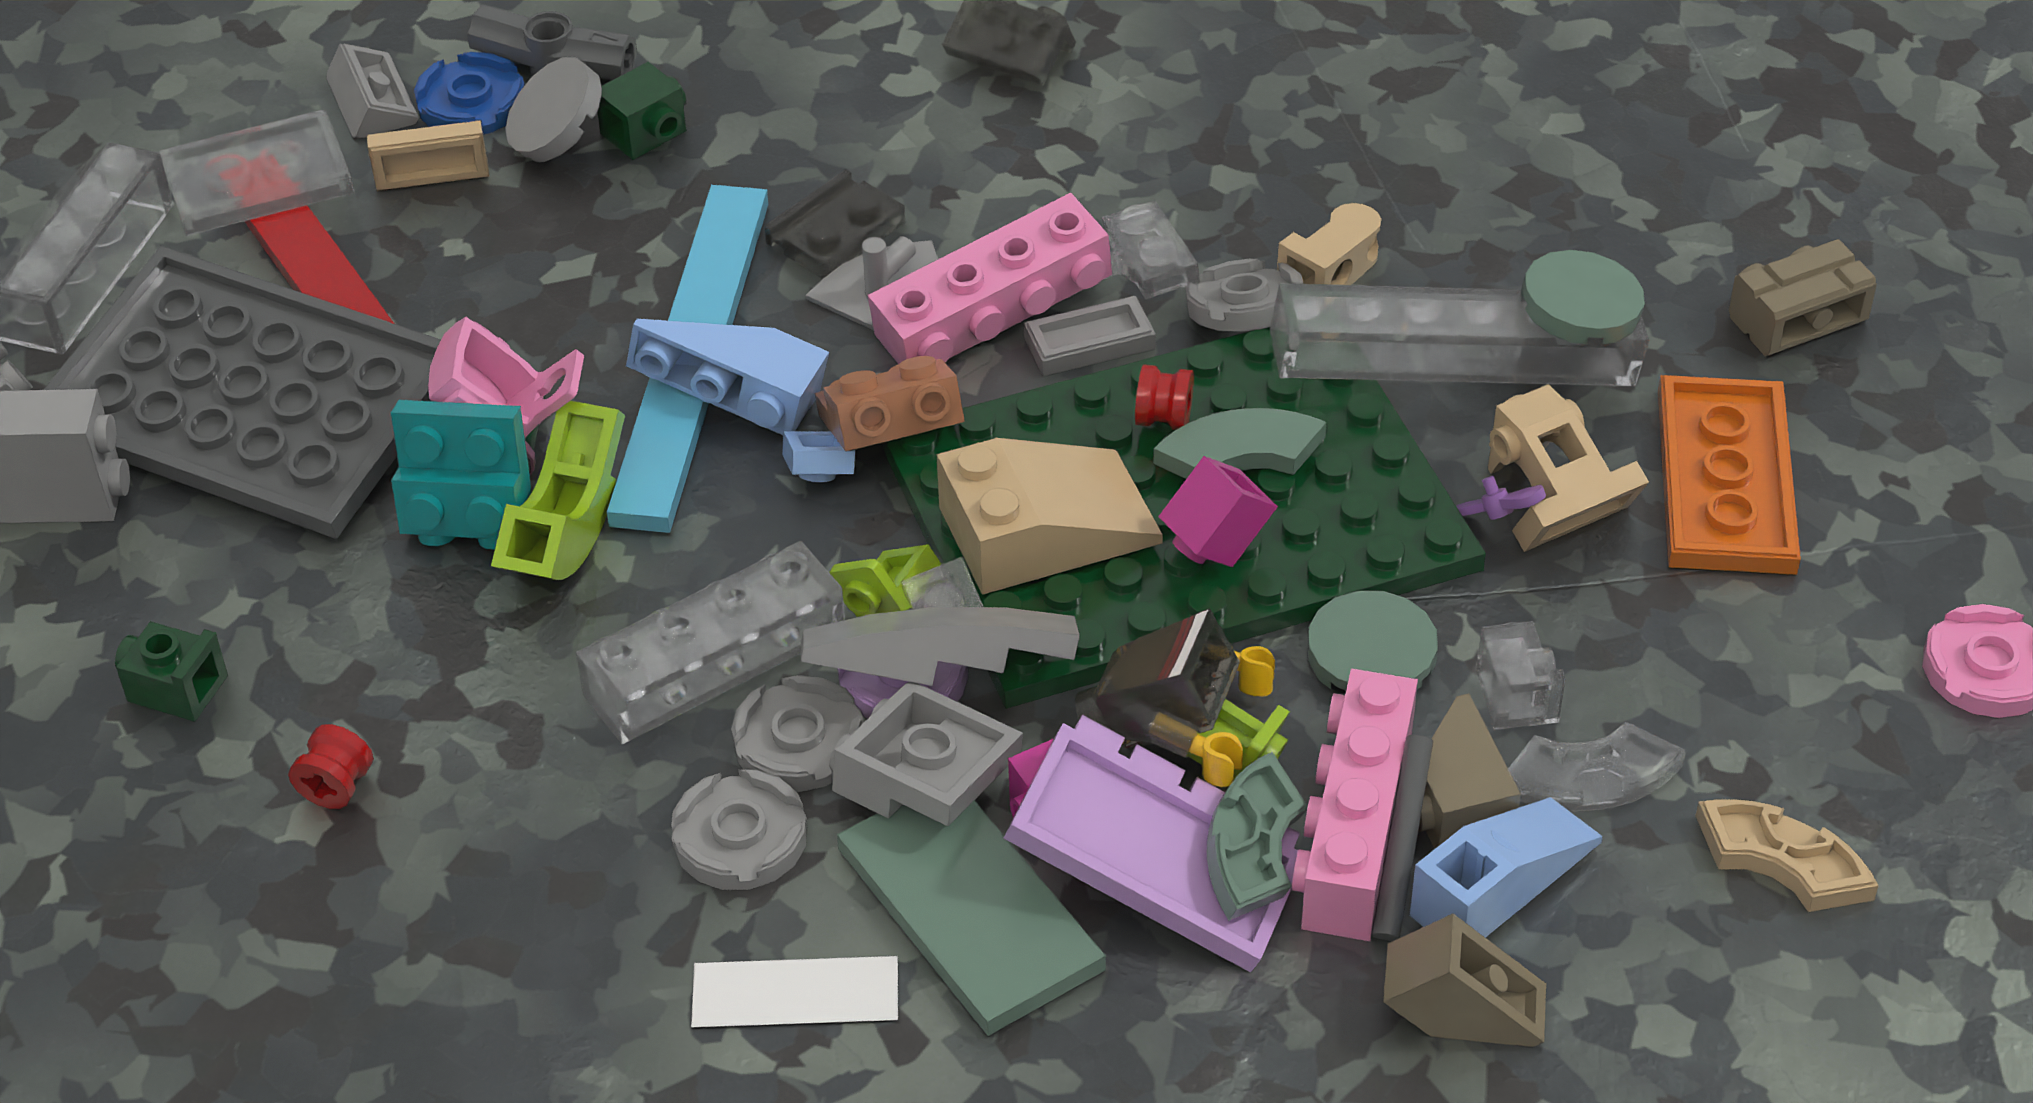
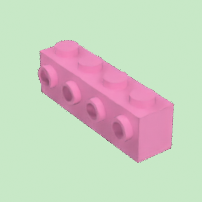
[868,193,1112,364]
[1292,669,1418,941]

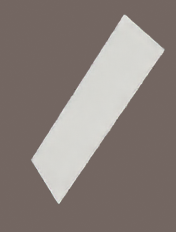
[691,956,898,1027]

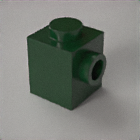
[597,62,687,160]

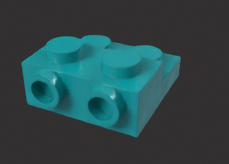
[391,400,532,550]

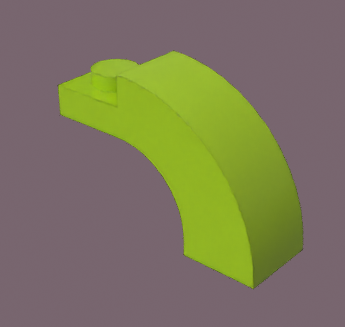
[491,400,625,580]

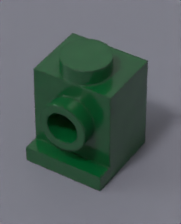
[115,621,228,722]

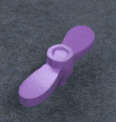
[1456,476,1546,520]

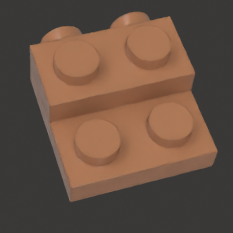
[814,356,965,451]

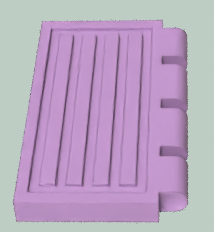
[1003,715,1300,973]

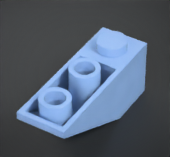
[626,319,829,435]
[1410,797,1603,938]

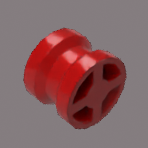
[1135,364,1194,430]
[288,724,374,809]

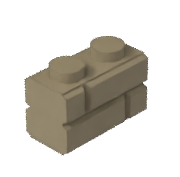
[1729,239,1877,357]

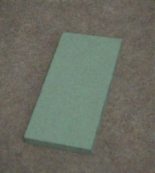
[837,801,1106,1036]

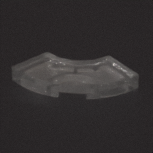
[1508,721,1686,811]

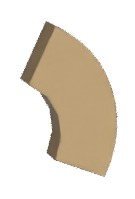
[1696,799,1879,912]

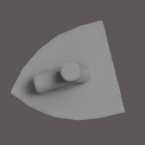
[806,236,938,330]

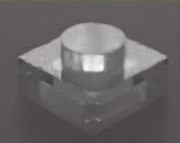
[901,557,983,610]

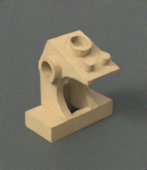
[1488,384,1649,552]

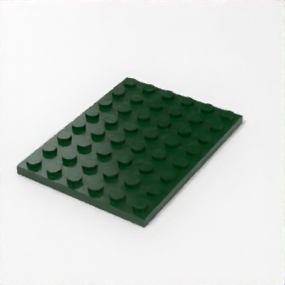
[881,309,1486,709]

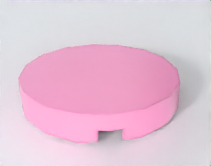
[1922,604,2033,718]

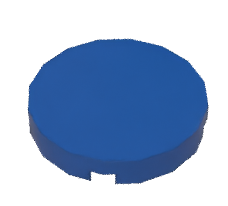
[414,52,525,135]

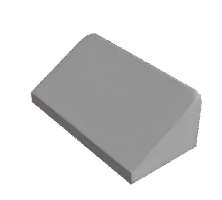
[326,44,419,139]

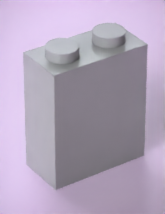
[0,389,130,523]

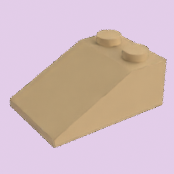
[937,438,1163,595]

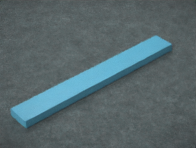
[607,185,769,533]

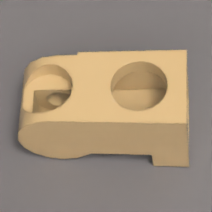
[1277,203,1381,309]

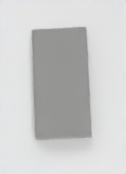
[1024,296,1156,376]

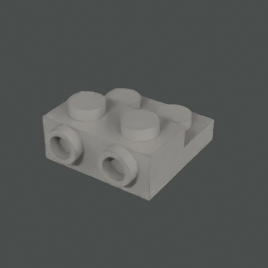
[829,682,1023,826]

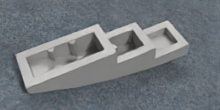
[801,607,1080,686]

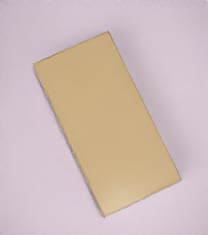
[367,120,489,191]

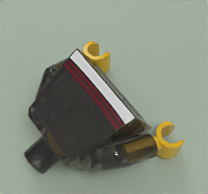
[1075,609,1275,787]

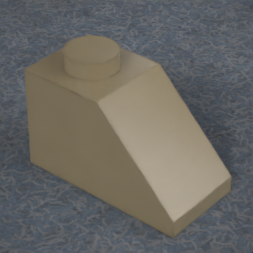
[1418,693,1521,849]
[1383,914,1546,1047]

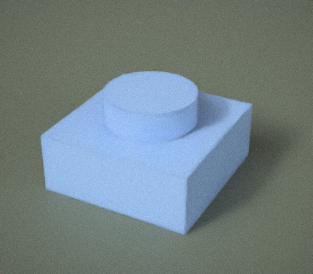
[782,431,855,482]

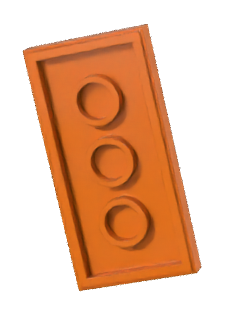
[1658,375,1801,575]

